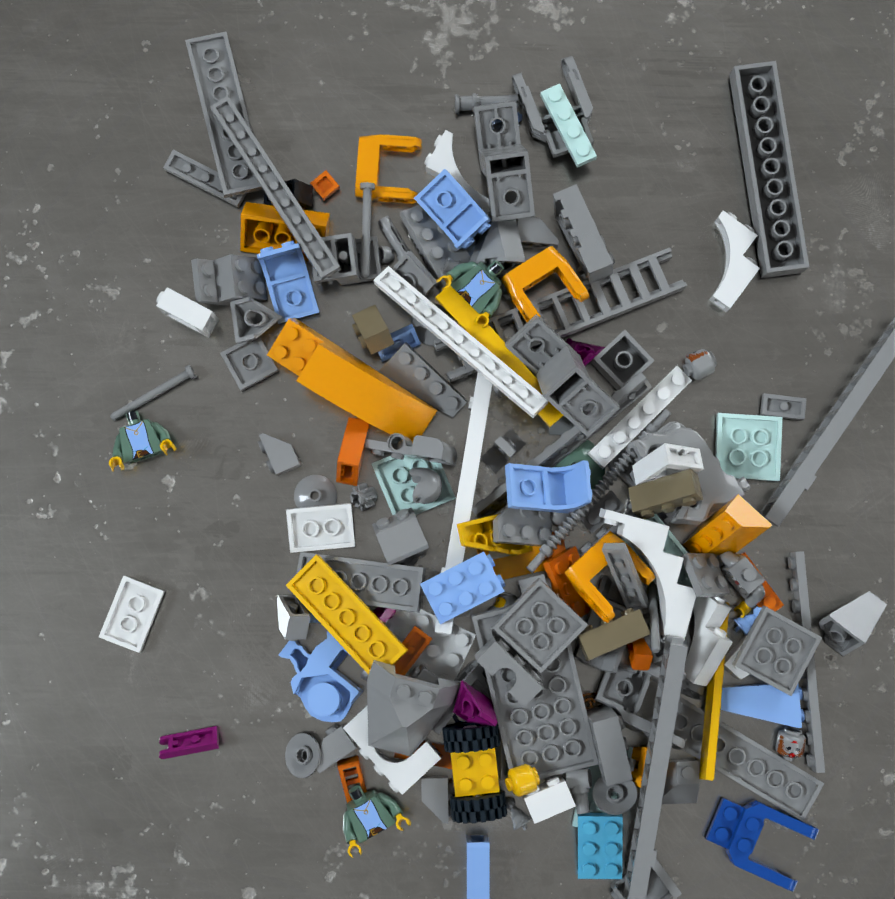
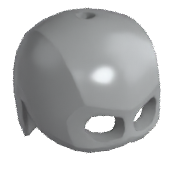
[409,467,442,504]

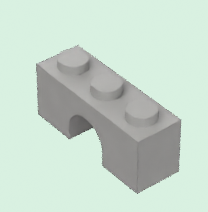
[475,636,543,707]

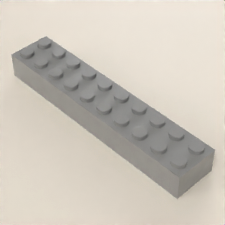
[729,61,809,278]

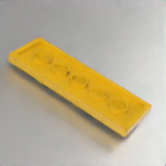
[286,554,408,675]

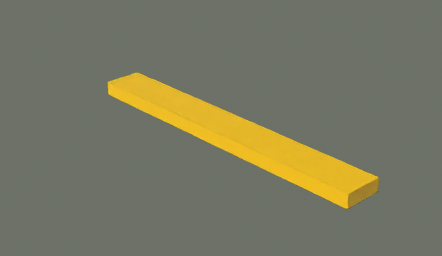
[435,285,564,428]
[699,602,730,781]

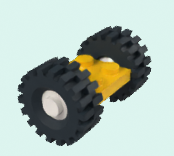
[442,722,507,824]

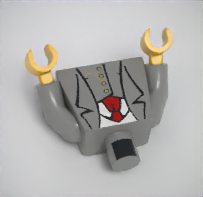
[716,551,765,618]

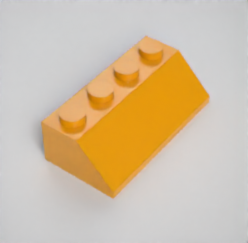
[240,202,330,261]
[683,494,772,557]

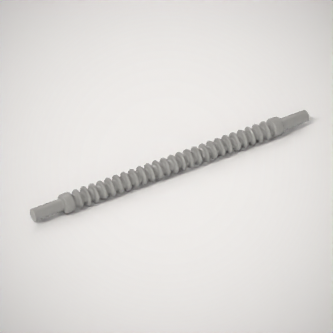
[526,409,671,573]

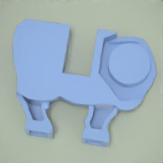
[279,612,363,722]

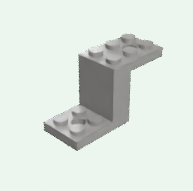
[473,100,535,222]
[505,314,620,437]

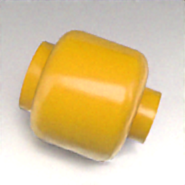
[505,764,540,797]

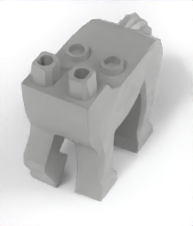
[627,421,750,526]

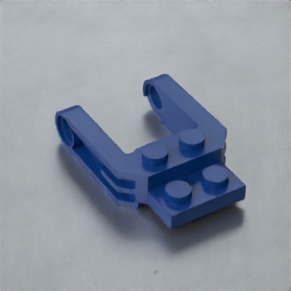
[705,797,819,892]

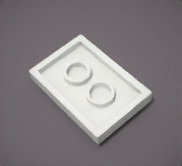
[286,503,356,553]
[99,576,165,653]

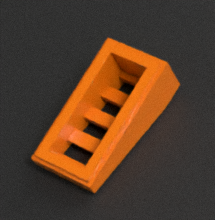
[627,638,653,671]
[337,755,367,803]

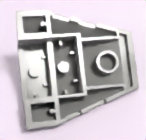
[367,660,459,756]

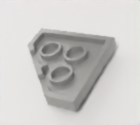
[493,504,552,547]

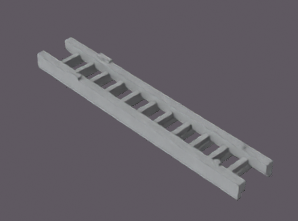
[433,247,687,383]
[760,317,895,528]
[623,635,688,899]

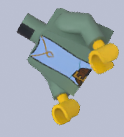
[436,260,504,328]
[109,411,177,472]
[342,785,411,858]

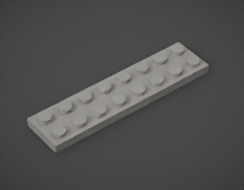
[185,32,263,198]
[674,697,825,822]

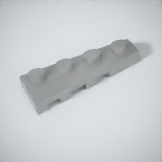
[378,342,468,417]

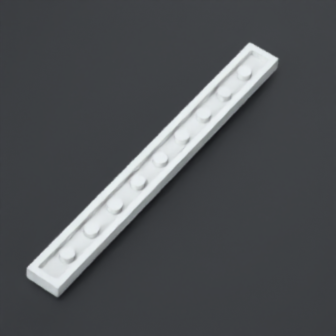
[373,266,548,418]

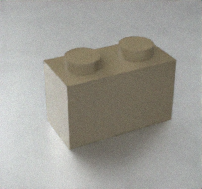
[352,305,394,355]

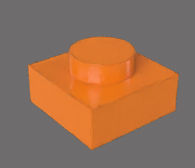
[310,170,340,201]

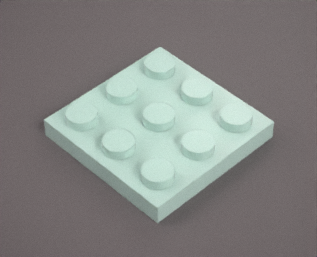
[715,413,783,482]
[371,456,456,515]

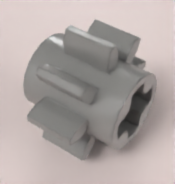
[350,482,377,511]

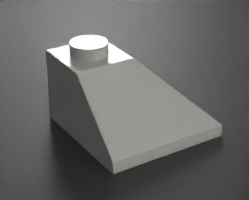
[662,758,700,804]

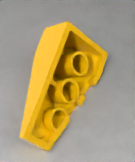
[457,513,533,555]

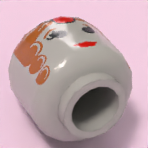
[683,349,717,380]
[775,726,806,761]

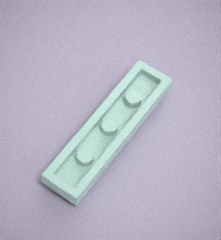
[540,83,597,168]

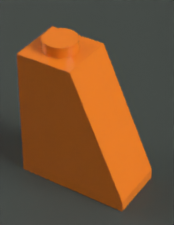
[336,417,370,486]

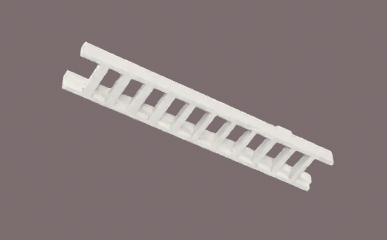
[434,372,492,635]

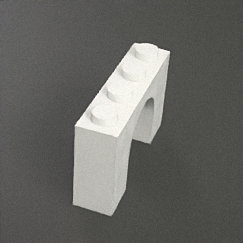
[343,706,443,795]

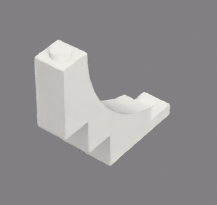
[599,508,696,640]

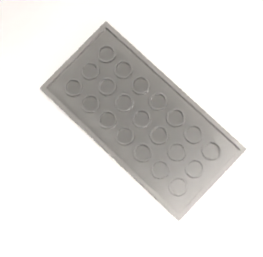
[471,593,599,779]

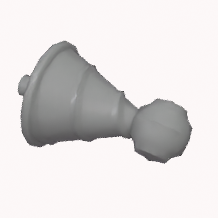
[506,797,532,831]

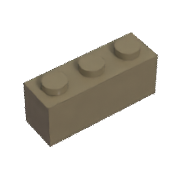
[628,468,703,519]
[576,608,651,661]

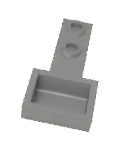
[365,433,457,466]

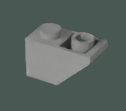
[258,433,301,476]
[421,775,453,823]

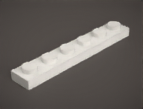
[587,366,692,469]

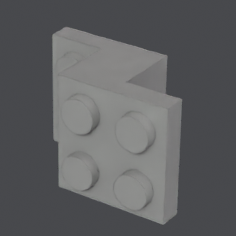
[312,233,382,285]
[191,254,267,306]

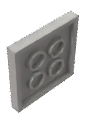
[492,578,588,673]
[732,606,822,696]

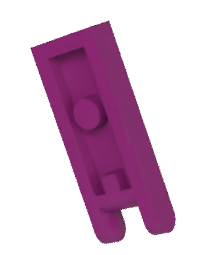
[159,726,219,759]

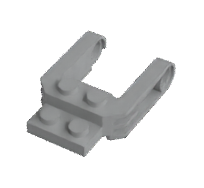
[512,56,594,158]
[595,662,705,750]

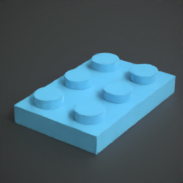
[578,813,623,879]

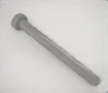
[360,182,375,278]
[110,364,197,421]
[645,581,660,653]

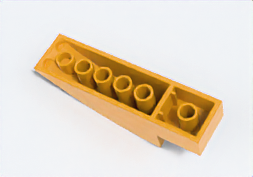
[267,318,438,443]

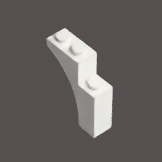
[424,130,490,215]
[709,210,760,312]
[684,597,733,687]

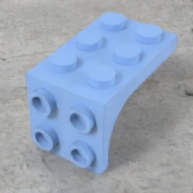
[414,169,491,249]
[257,241,320,324]
[505,460,592,514]
[420,552,506,624]

